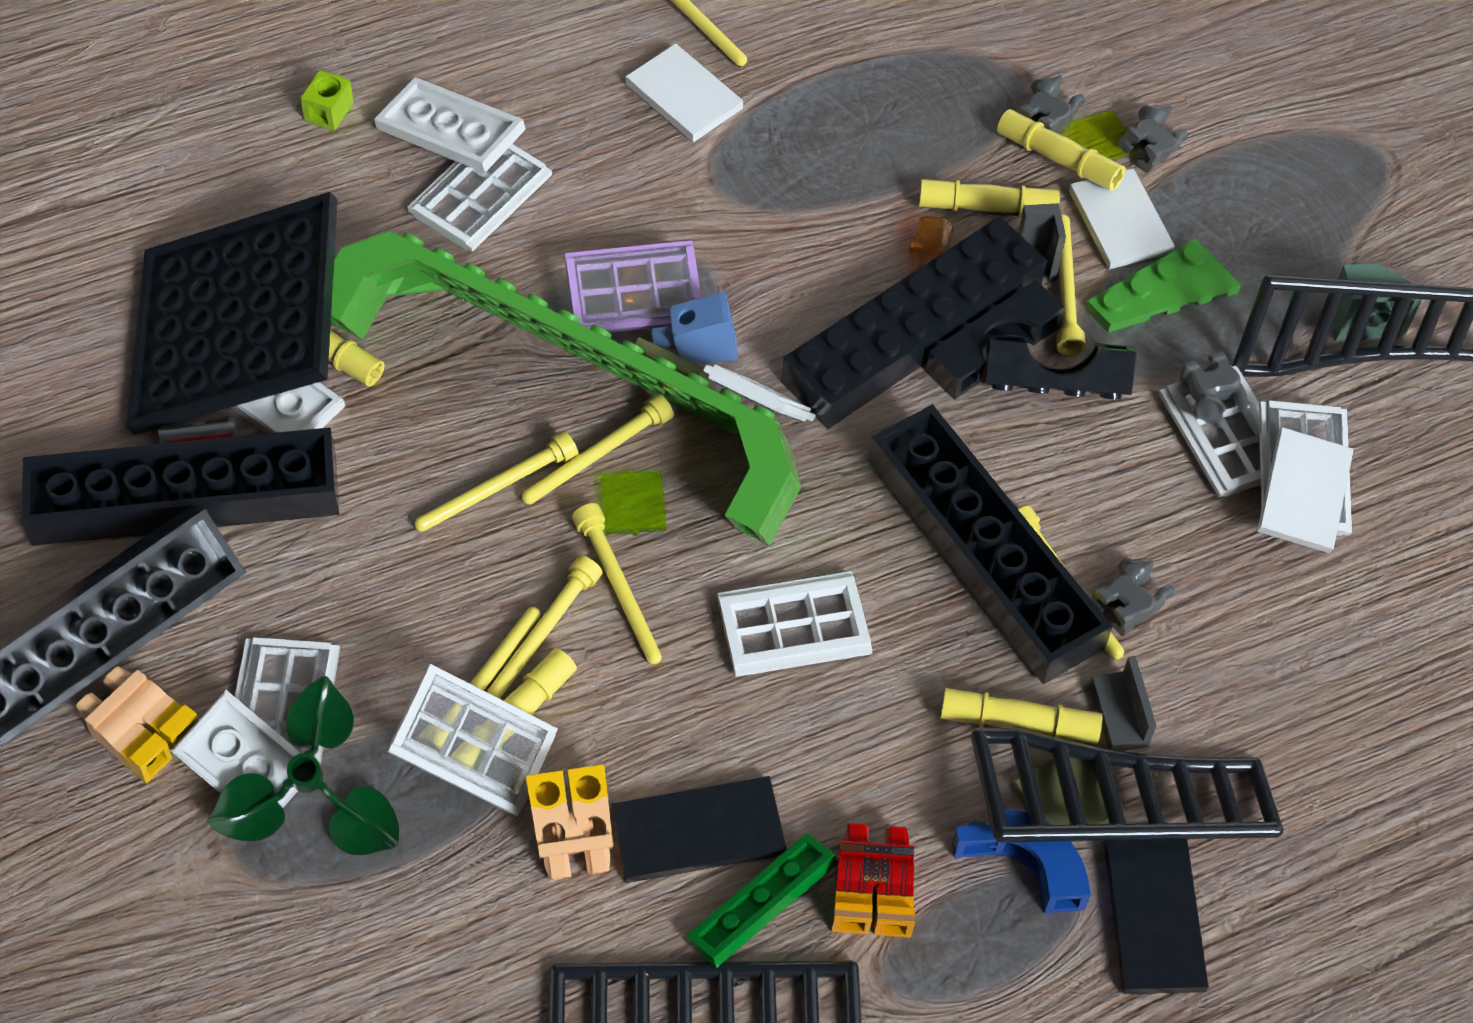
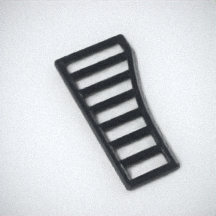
[1232,275,1473,377]
[971,728,1284,843]
[548,960,862,1023]

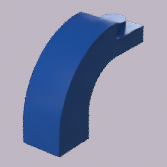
[952,809,1091,913]

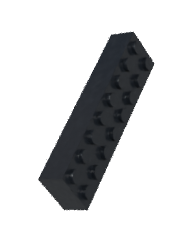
[781,216,1047,430]
[868,404,1113,685]
[22,427,340,546]
[0,505,247,747]

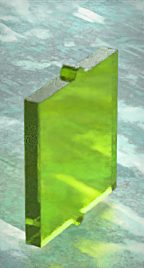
[1061,110,1138,161]
[600,470,667,536]

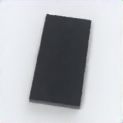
[611,776,787,883]
[1104,839,1209,994]

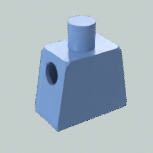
[652,291,739,363]

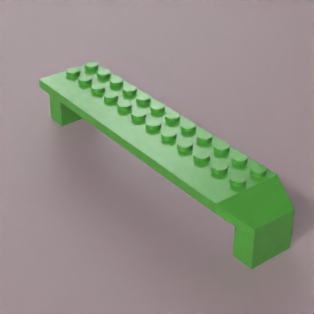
[331,231,801,546]

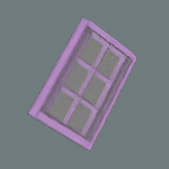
[565,240,702,333]

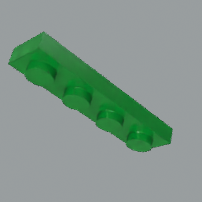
[686,833,838,968]

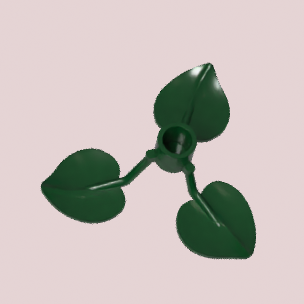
[208,676,399,856]

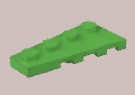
[1086,239,1241,333]

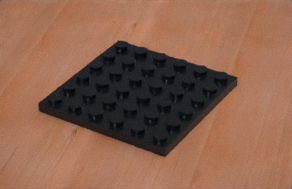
[126,191,338,435]

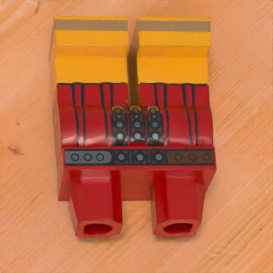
[832,823,915,938]

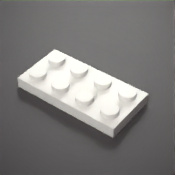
[374,77,525,173]

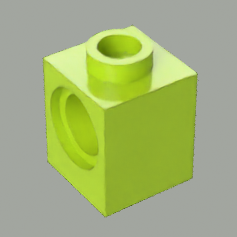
[301,70,354,131]

